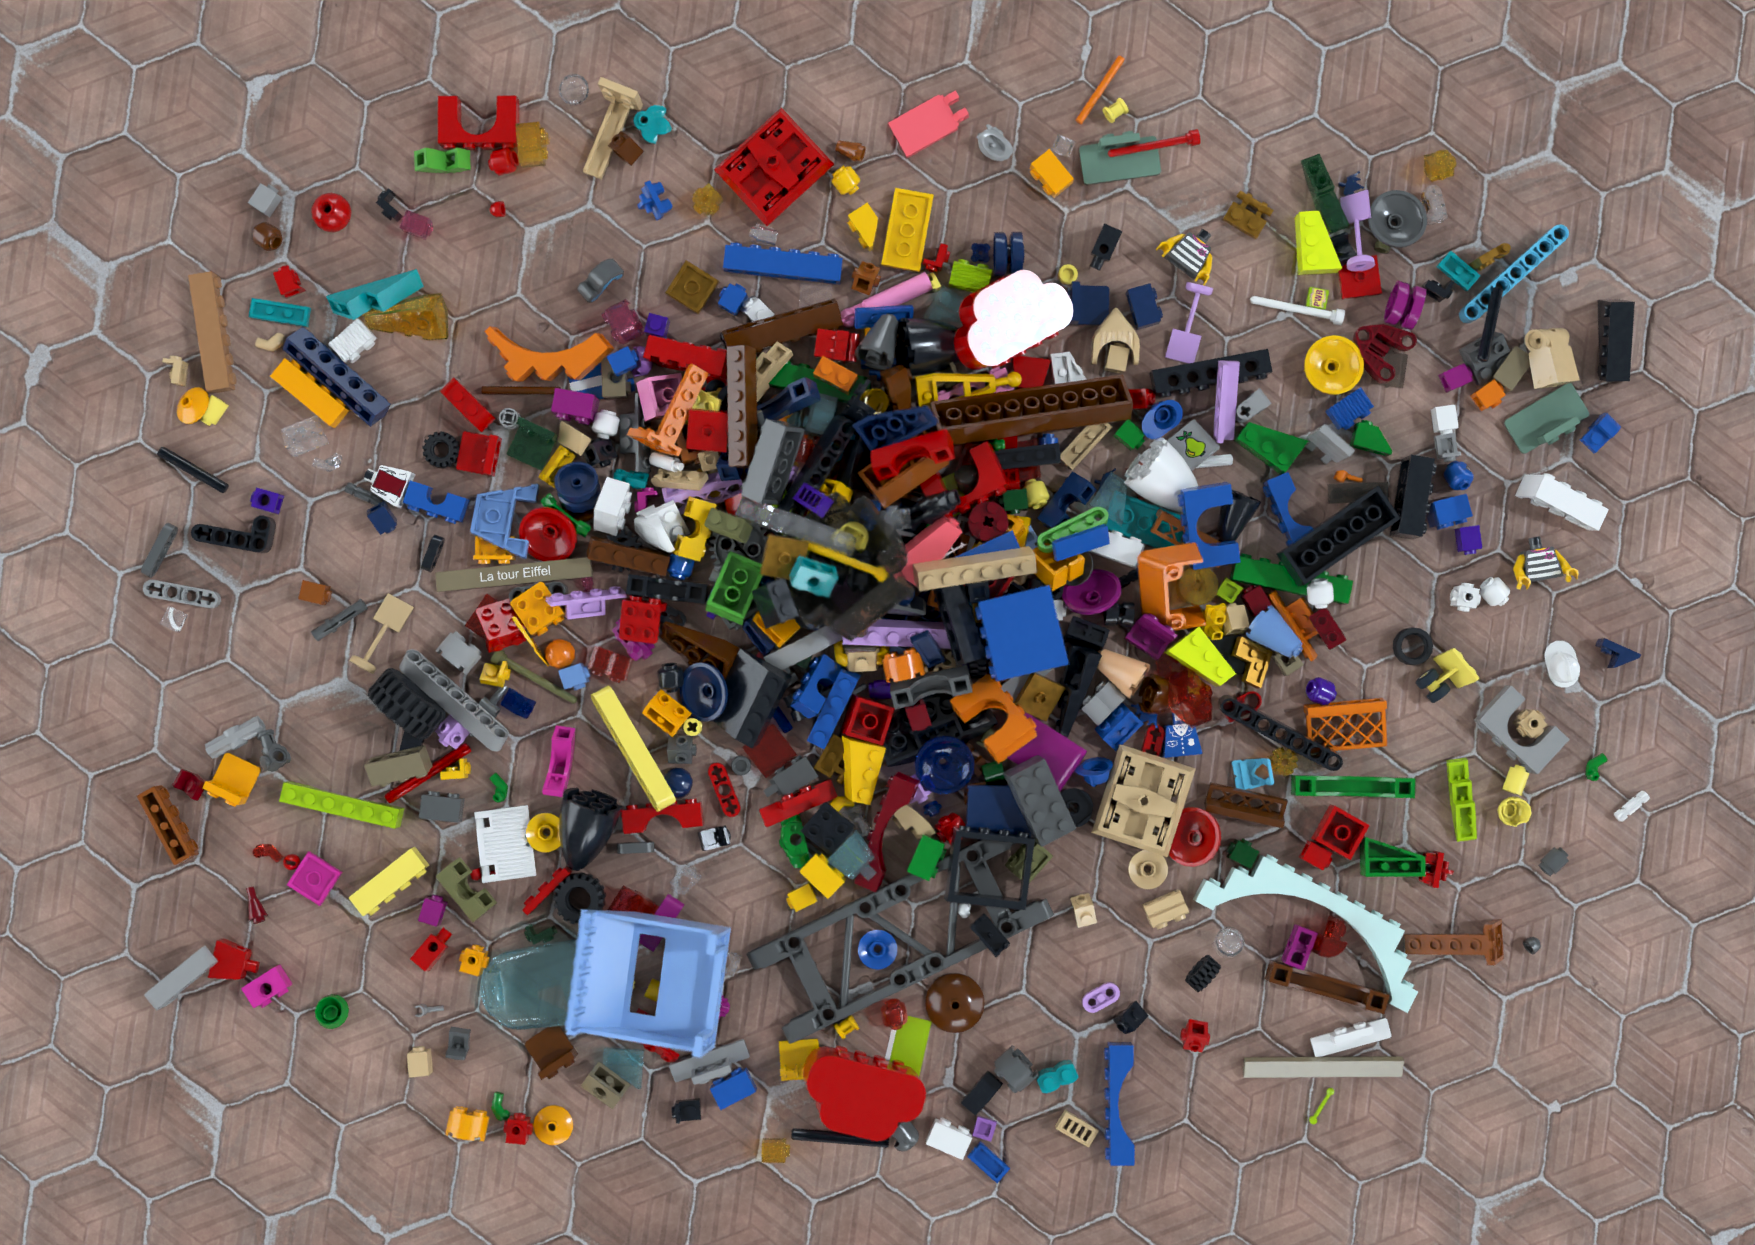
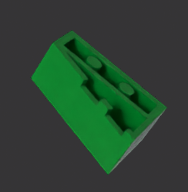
[1234,422,1308,475]
[1360,837,1425,877]

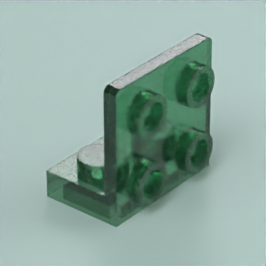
[507,417,558,471]

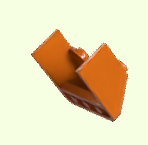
[1137,542,1206,630]

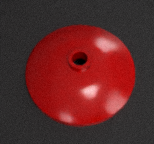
[519,507,577,562]
[1167,807,1221,867]

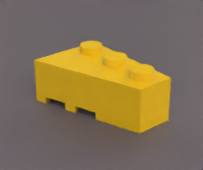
[842,735,886,805]

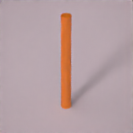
[1076,56,1125,125]

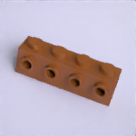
[137,785,199,866]

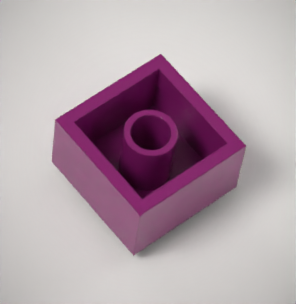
[551,388,600,425]

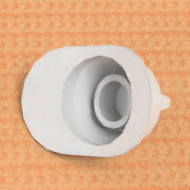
[1544,641,1580,688]

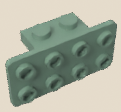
[1079,131,1161,185]
[1504,383,1589,454]

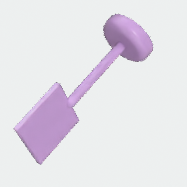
[1340,190,1375,272]
[1165,282,1213,363]

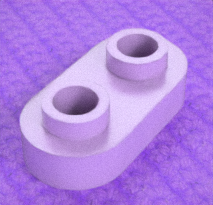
[1082,982,1120,1013]

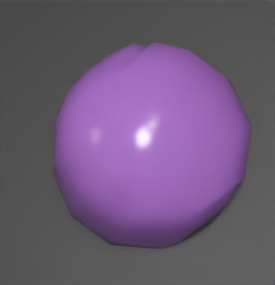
[631,346,653,377]

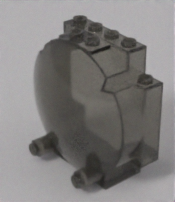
[775,491,914,642]

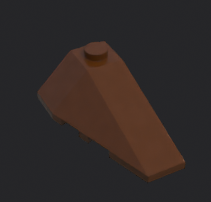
[880,364,912,411]
[661,621,740,679]

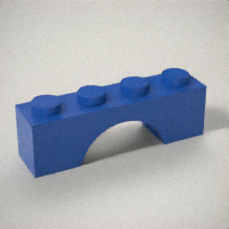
[1263,472,1313,546]
[807,667,861,749]

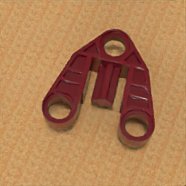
[1353,324,1417,384]

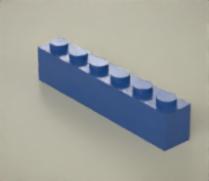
[723,243,843,285]

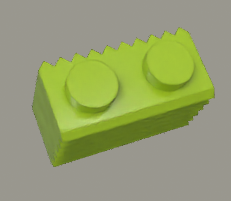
[948,259,992,293]

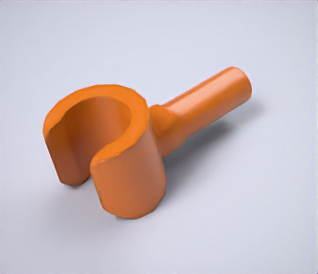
[1333,470,1363,483]

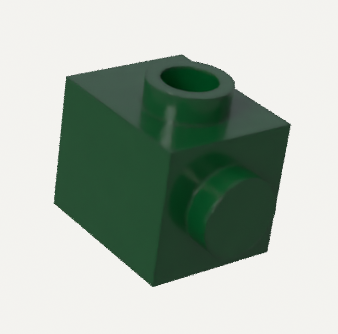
[1226,838,1260,869]

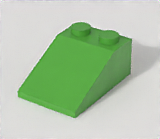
[705,551,763,625]

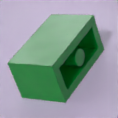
[907,834,947,881]

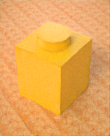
[786,882,818,912]

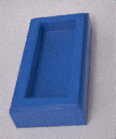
[967,1141,1010,1183]

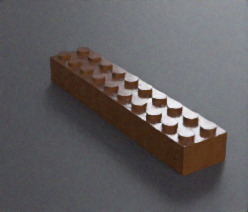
[930,374,1133,445]

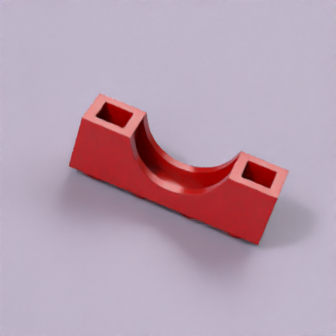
[871,428,955,481]
[621,798,704,834]

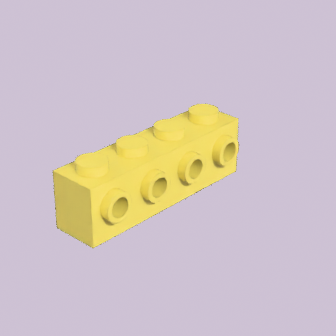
[349,847,430,916]

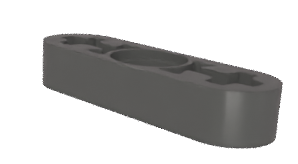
[141,523,178,578]

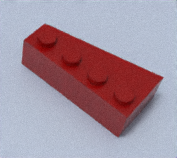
[643,335,727,380]

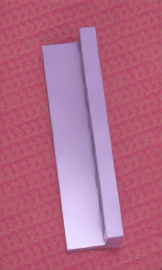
[1213,361,1240,443]
[662,472,743,515]

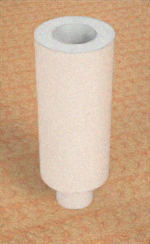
[649,452,684,472]

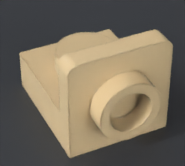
[162,356,188,386]

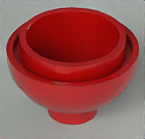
[311,193,351,232]

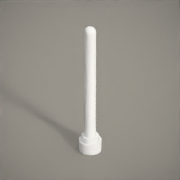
[1250,296,1345,325]

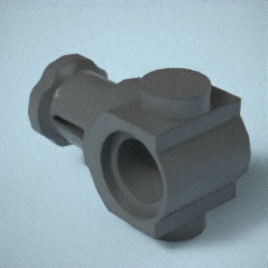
[256,729,291,772]

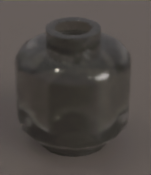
[954,465,979,494]

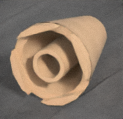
[1097,649,1150,699]

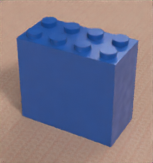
[975,585,1069,682]

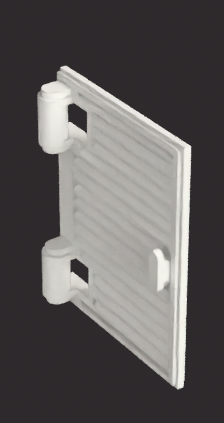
[474,805,536,883]

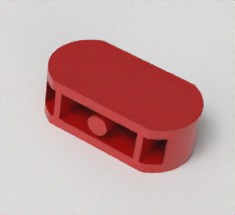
[440,377,496,433]

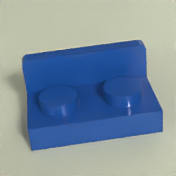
[1095,703,1144,751]

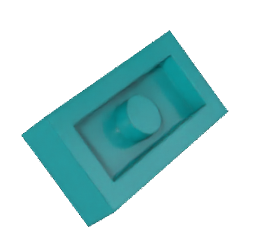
[1436,250,1481,291]

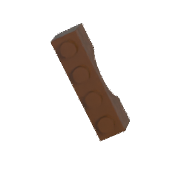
[586,536,670,576]

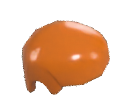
[544,639,575,669]

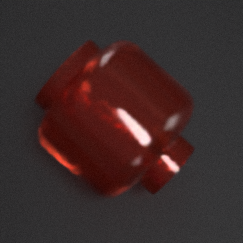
[881,999,908,1030]

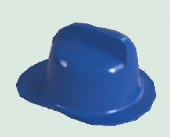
[1142,400,1183,439]
[1074,757,1113,787]

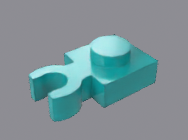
[613,469,650,489]

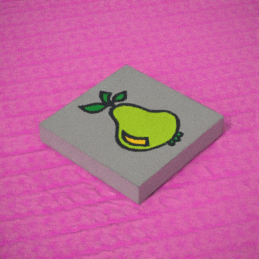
[1167,419,1220,471]

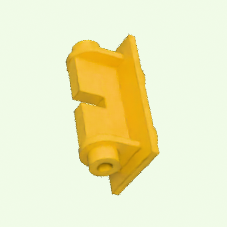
[538,445,576,488]

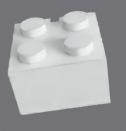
[594,477,632,536]

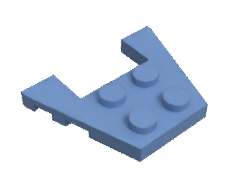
[470,484,540,559]

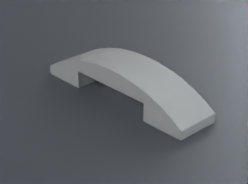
[764,622,842,670]

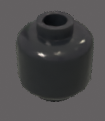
[657,663,684,693]

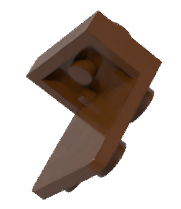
[525,1022,578,1080]

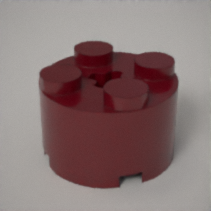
[966,502,1008,543]

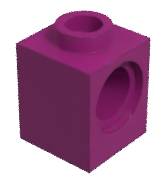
[1438,363,1473,393]
[418,894,448,927]

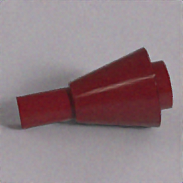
[246,886,268,924]

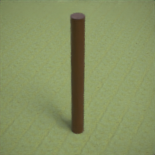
[481,386,561,394]

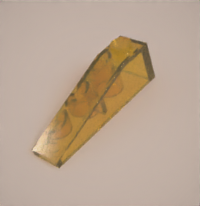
[363,293,449,341]

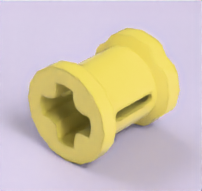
[1103,98,1129,123]
[683,718,703,736]

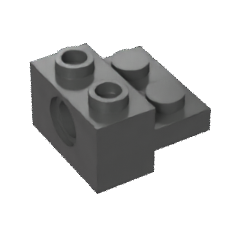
[1459,332,1510,386]

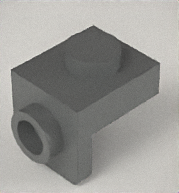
[445,1026,471,1060]

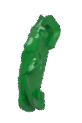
[540,493,591,538]
[779,814,810,868]

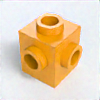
[459,944,490,976]

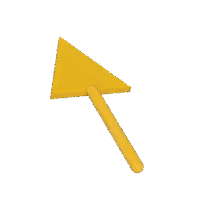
[512,617,549,666]

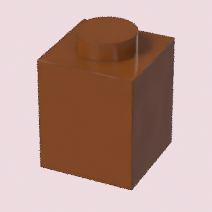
[298,580,332,605]

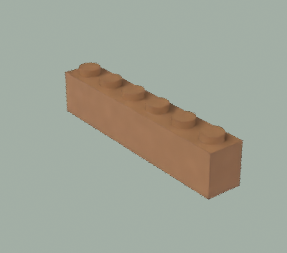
[188,271,237,394]

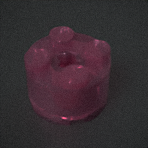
[602,299,645,345]

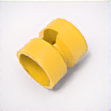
[860,389,889,414]

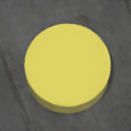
[1058,264,1078,285]

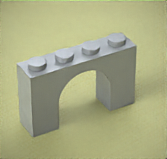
[1474,685,1570,774]

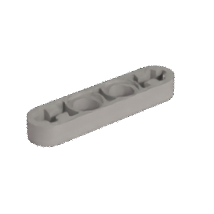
[143,580,221,608]

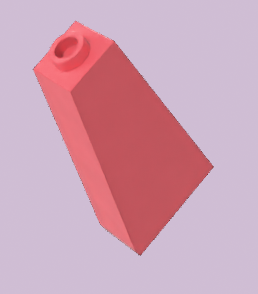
[886,516,963,587]

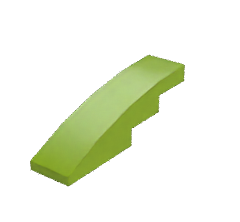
[1446,758,1477,842]

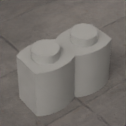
[1080,680,1126,725]

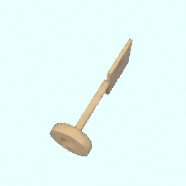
[349,593,414,674]

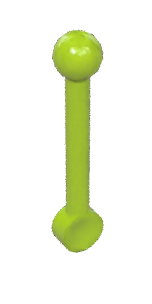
[1309,1088,1334,1125]

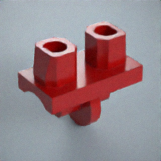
[1419,851,1454,888]

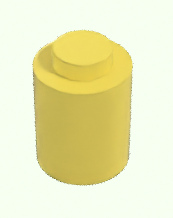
[200,395,229,426]
[1502,765,1529,796]

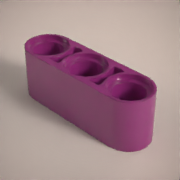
[639,893,685,952]

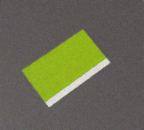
[885,1013,932,1076]

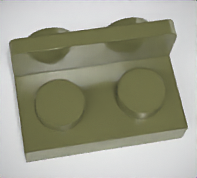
[1005,843,1053,883]

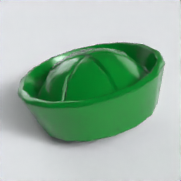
[315,994,349,1029]

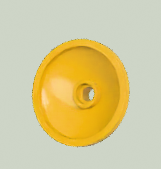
[1304,335,1364,395]

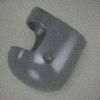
[892,1121,919,1152]

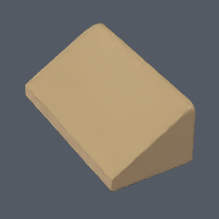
[558,421,592,456]

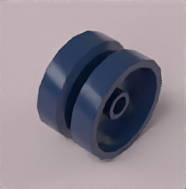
[993,232,1025,276]
[555,462,601,513]

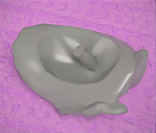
[976,124,1013,161]

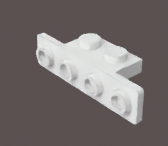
[1310,1018,1392,1057]

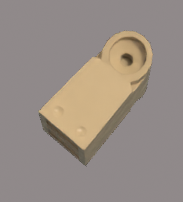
[1525,328,1579,389]

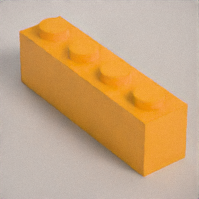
[270,358,350,428]

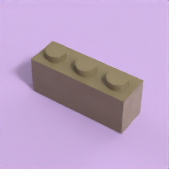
[364,745,433,787]

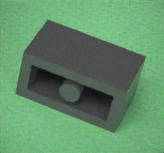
[419,791,465,823]

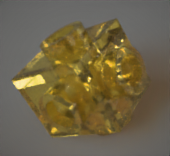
[1424,149,1456,182]
[692,183,724,217]
[1267,747,1298,777]

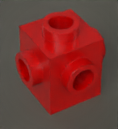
[934,812,965,845]
[1180,1019,1210,1052]
[503,1113,533,1145]

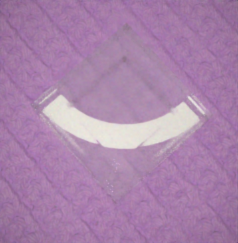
[160,606,188,632]

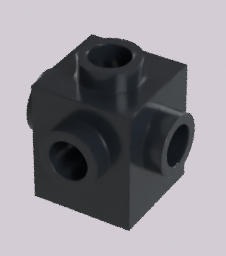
[583,438,618,468]

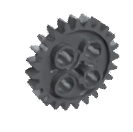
[709,515,769,572]

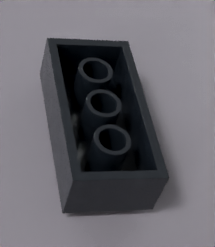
[1389,455,1437,540]

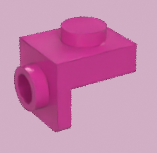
[634,488,659,513]

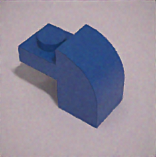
[1580,412,1621,454]

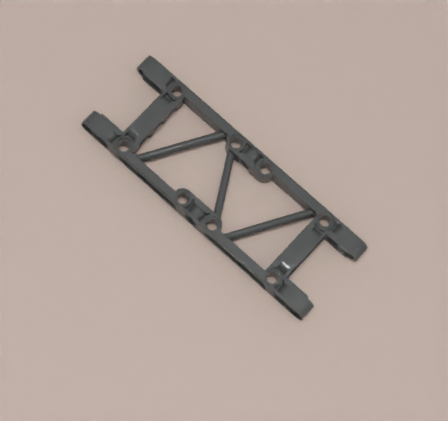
[746,839,1054,1044]

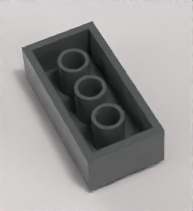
[741,419,805,505]
[1003,755,1076,847]

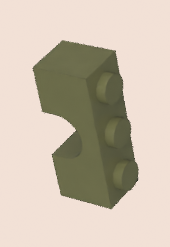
[436,857,497,922]

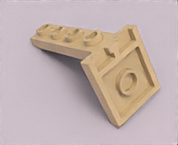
[583,77,643,180]

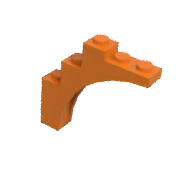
[484,326,614,382]

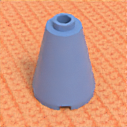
[1246,606,1303,658]

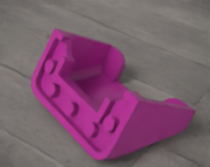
[1003,711,1087,791]

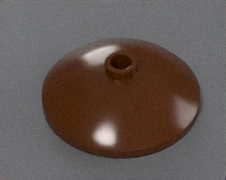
[925,973,985,1033]

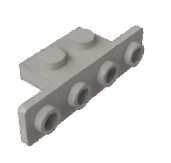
[669,1039,750,1085]

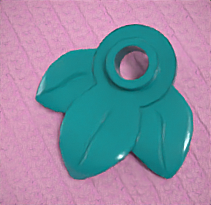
[633,105,672,144]

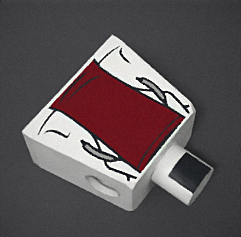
[364,465,416,508]

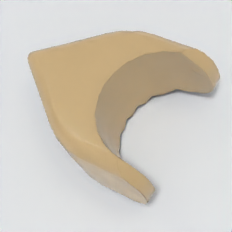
[1091,307,1140,365]

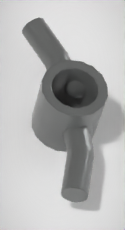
[469,685,508,737]

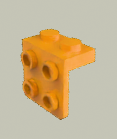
[510,582,565,636]
[203,753,261,807]

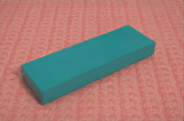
[248,298,311,327]

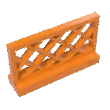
[1304,698,1387,753]

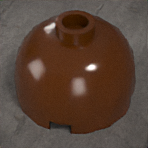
[1138,674,1175,714]

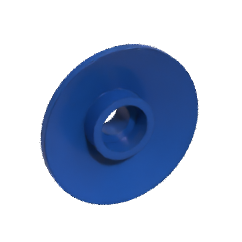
[858,930,897,969]

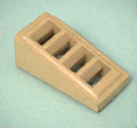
[1055,1109,1099,1147]

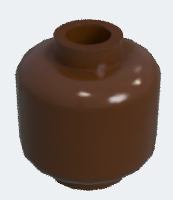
[252,222,282,251]

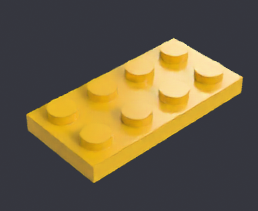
[881,188,934,273]

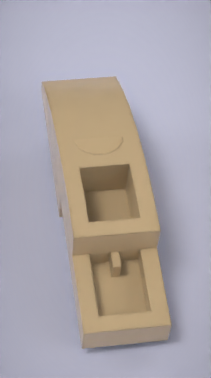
[756,342,793,402]
[893,805,936,840]

